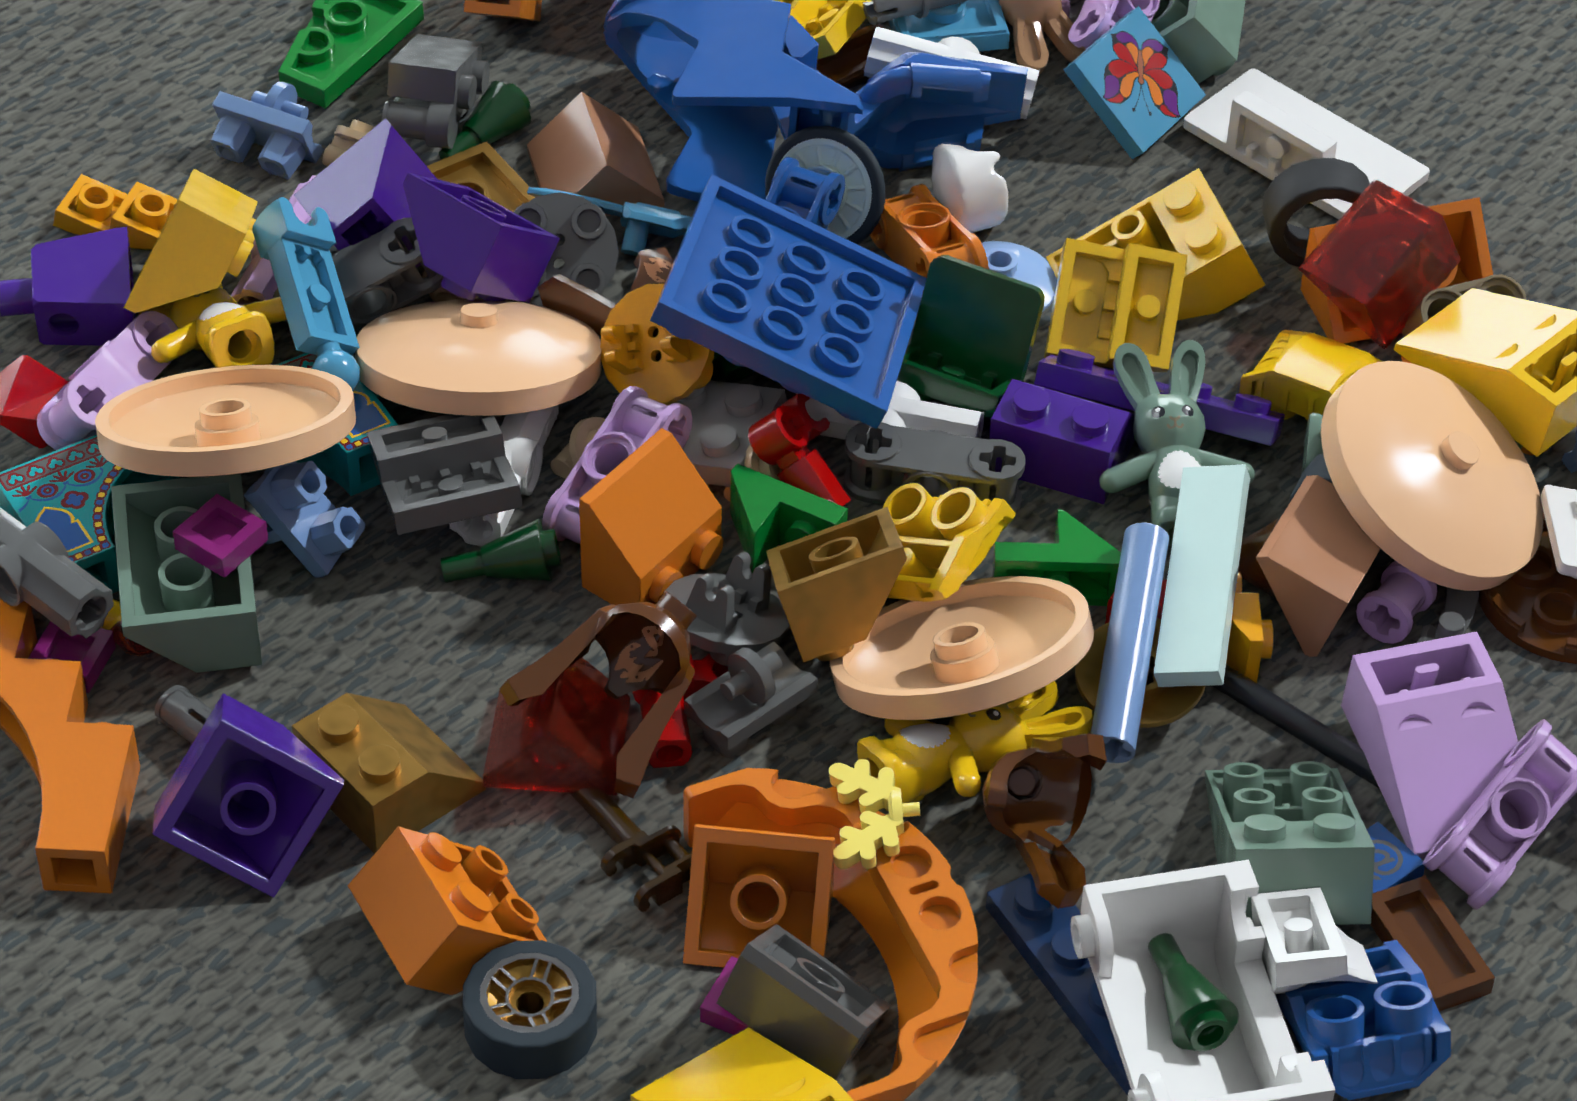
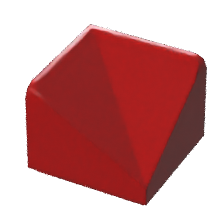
[0,355,69,448]

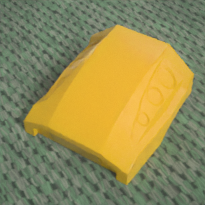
[1239,330,1383,420]
[883,483,1016,602]

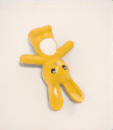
[138,283,287,368]
[857,681,1093,812]

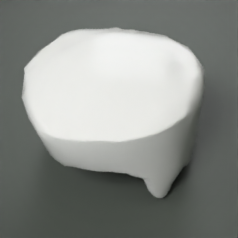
[932,144,1008,233]

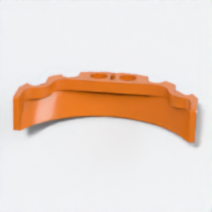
[683,768,978,1101]

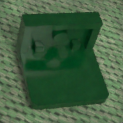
[897,255,1045,421]

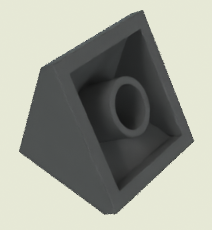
[716,924,891,1080]

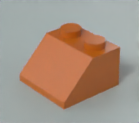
[579,428,723,606]

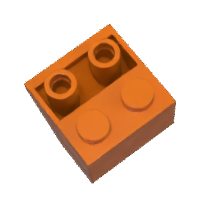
[347,827,548,995]

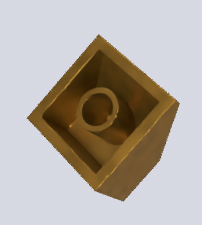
[766,507,907,662]
[292,693,486,854]

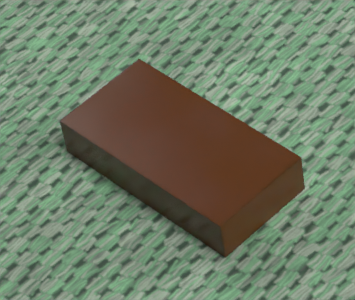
[1370,876,1495,1011]

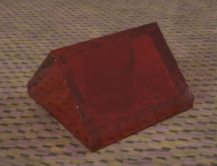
[1298,180,1461,349]
[483,657,631,796]

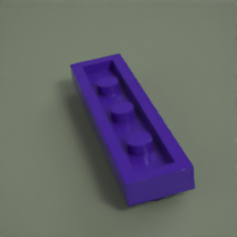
[1034,349,1285,446]

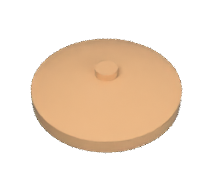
[355,299,601,416]
[1321,361,1543,591]
[95,365,356,477]
[830,576,1094,720]

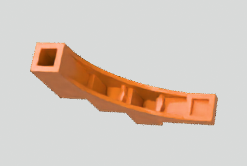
[0,599,140,894]

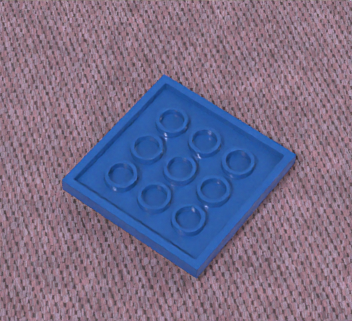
[650,174,926,429]

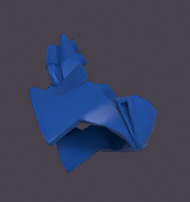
[604,0,1028,202]

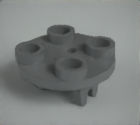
[514,192,619,306]
[664,552,789,666]

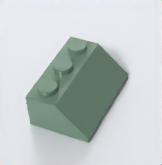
[1151,0,1246,84]
[111,474,262,673]

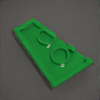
[278,0,424,108]

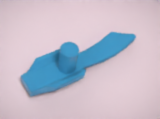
[527,187,692,256]

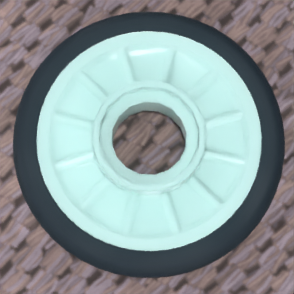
[765,126,886,245]

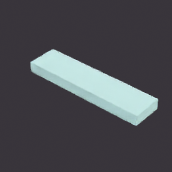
[1154,464,1250,687]

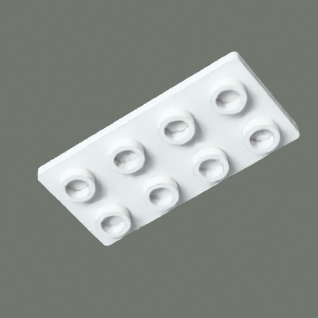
[1183,69,1430,220]

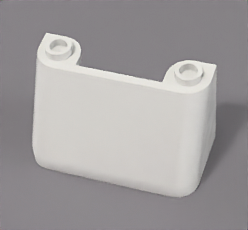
[1071,860,1335,1101]

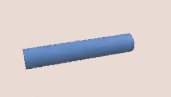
[1091,523,1169,763]

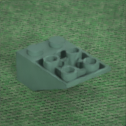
[1205,761,1375,925]

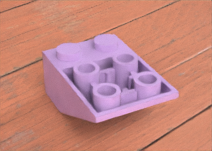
[1341,631,1520,859]

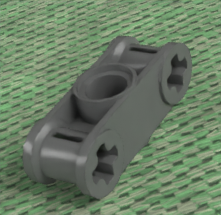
[273,218,444,339]
[844,422,1025,514]

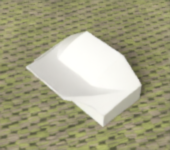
[1251,887,1378,994]

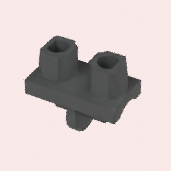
[684,642,818,758]

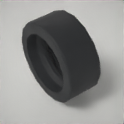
[1262,158,1379,268]

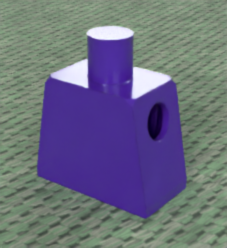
[0,227,136,346]

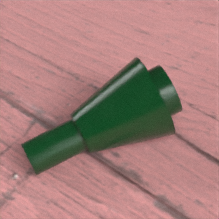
[439,81,531,160]
[441,518,562,583]
[1148,933,1239,1051]

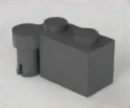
[381,34,490,149]

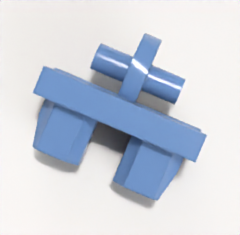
[211,82,324,180]
[244,461,365,578]

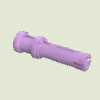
[1356,561,1437,644]

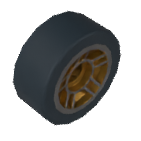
[463,940,597,1079]

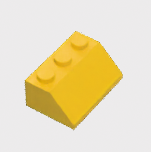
[124,168,258,313]

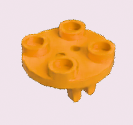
[600,284,714,405]

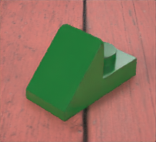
[730,463,848,573]
[992,509,1121,606]

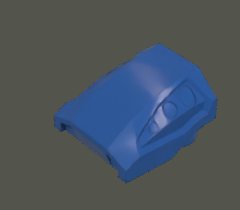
[1275,940,1451,1100]

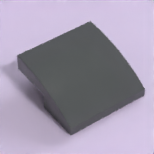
[366,414,523,535]

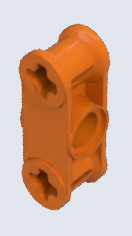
[870,184,989,278]

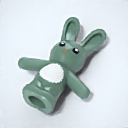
[1099,340,1255,546]

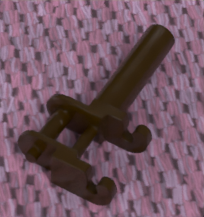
[568,773,692,912]

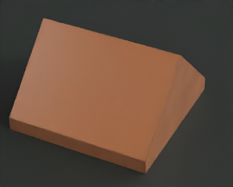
[527,92,664,216]
[1256,475,1381,657]

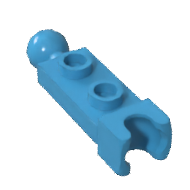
[252,197,360,391]

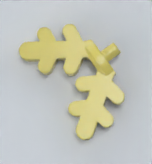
[829,759,921,869]

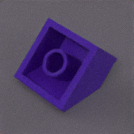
[403,173,560,303]
[989,379,1135,504]
[152,693,344,898]

